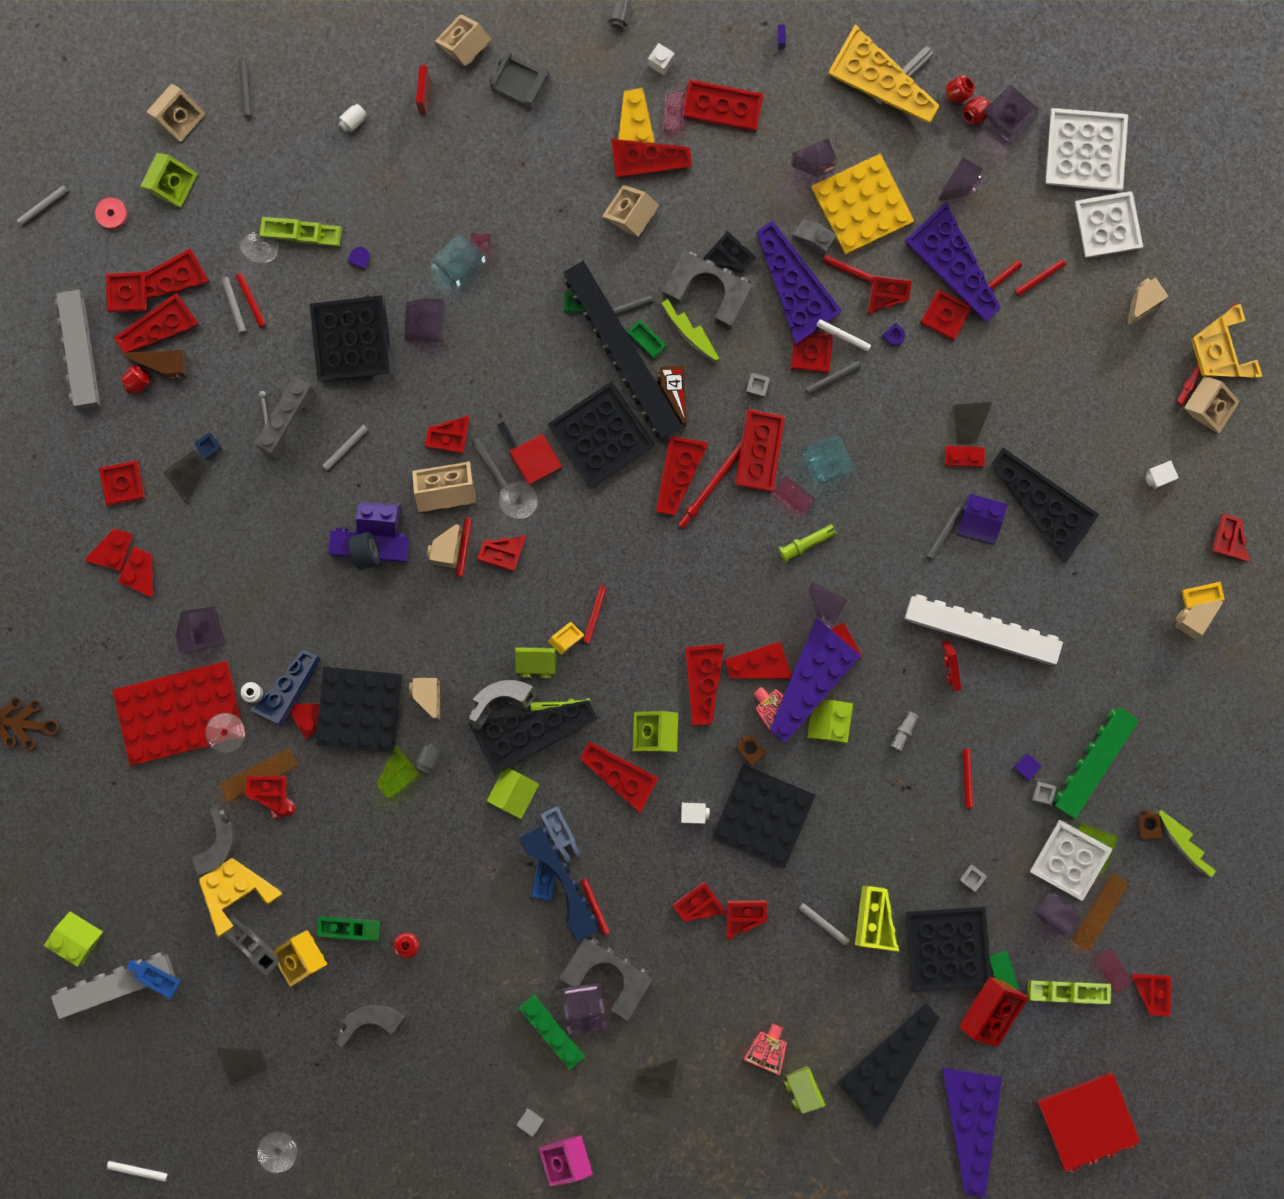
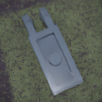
[540,806,582,863]

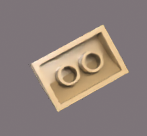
[412,462,476,512]

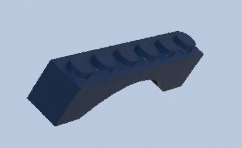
[518,825,598,942]

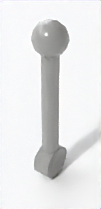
[259,391,268,425]

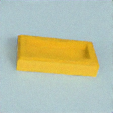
[1181,582,1225,609]
[548,622,584,655]

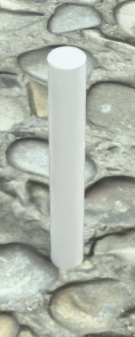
[816,319,871,351]
[107,1161,168,1182]

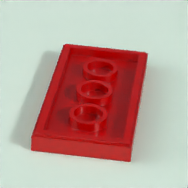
[681,79,764,132]
[734,409,785,493]

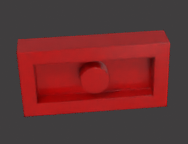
[945,446,985,468]

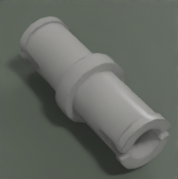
[890,711,919,752]

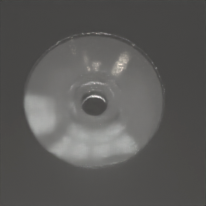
[240,232,278,263]
[499,481,538,519]
[206,713,245,752]
[257,1132,297,1173]

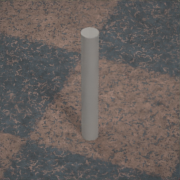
[17,185,68,226]
[221,277,246,334]
[322,425,368,471]
[799,903,850,946]

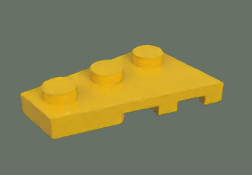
[619,88,655,143]

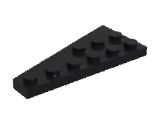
[991,448,1099,563]
[469,700,599,775]
[837,1003,939,1128]

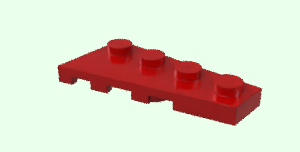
[611,138,692,177]
[146,248,210,300]
[114,293,200,353]
[656,436,709,516]
[685,644,724,726]
[580,741,659,813]

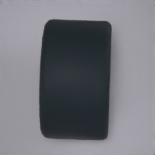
[349,532,380,570]

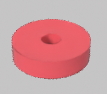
[95,198,127,230]

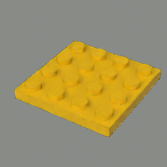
[811,153,914,255]

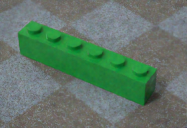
[1053,707,1139,819]

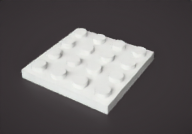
[1045,108,1128,191]

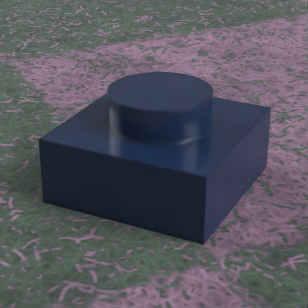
[194,432,222,460]

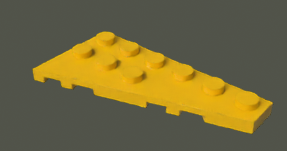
[828,24,939,124]

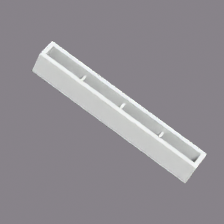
[904,594,1063,666]

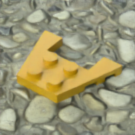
[1191,304,1262,378]
[199,858,282,938]

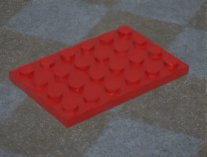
[112,661,246,766]

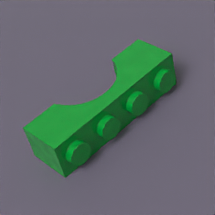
[519,994,586,1070]

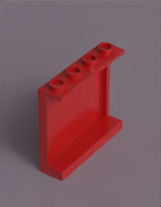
[1036,1072,1140,1173]

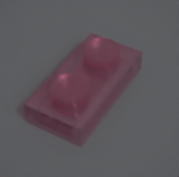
[470,233,493,248]
[773,476,816,515]

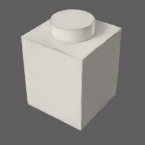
[648,43,675,76]
[1145,461,1179,490]
[681,803,709,824]

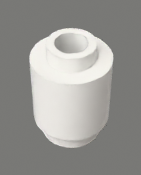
[339,104,367,132]
[241,682,263,703]

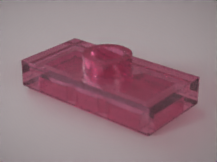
[663,91,686,132]
[1094,948,1133,992]

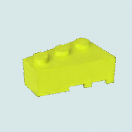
[855,886,899,951]

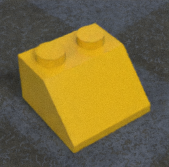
[274,930,327,987]

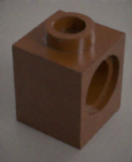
[736,735,767,766]
[1136,810,1162,840]

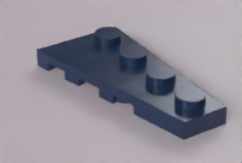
[250,649,321,726]

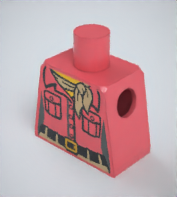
[753,687,784,735]
[744,1023,787,1074]

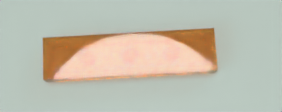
[219,747,298,802]
[1072,873,1129,951]

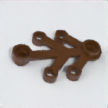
[0,697,60,751]

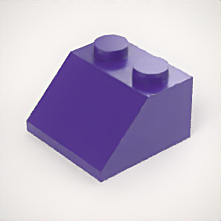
[957,493,1008,545]
[356,501,401,537]

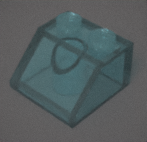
[431,233,486,287]
[801,435,856,485]

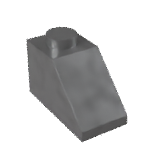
[793,219,837,256]

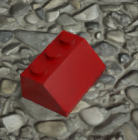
[959,977,1029,1047]

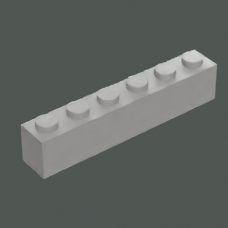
[54,290,100,410]
[51,952,175,1019]

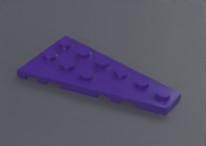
[905,201,1001,323]
[756,220,842,345]
[770,617,861,744]
[942,1067,1002,1198]

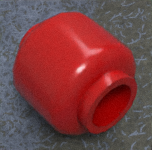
[946,75,975,104]
[963,96,992,125]
[121,365,150,394]
[393,933,420,959]

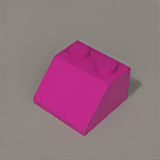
[539,1135,593,1187]

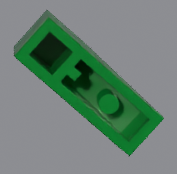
[316,917,380,941]

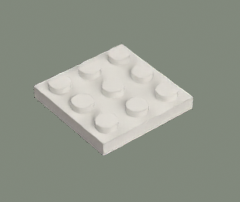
[1074,191,1143,258]
[1030,820,1112,901]

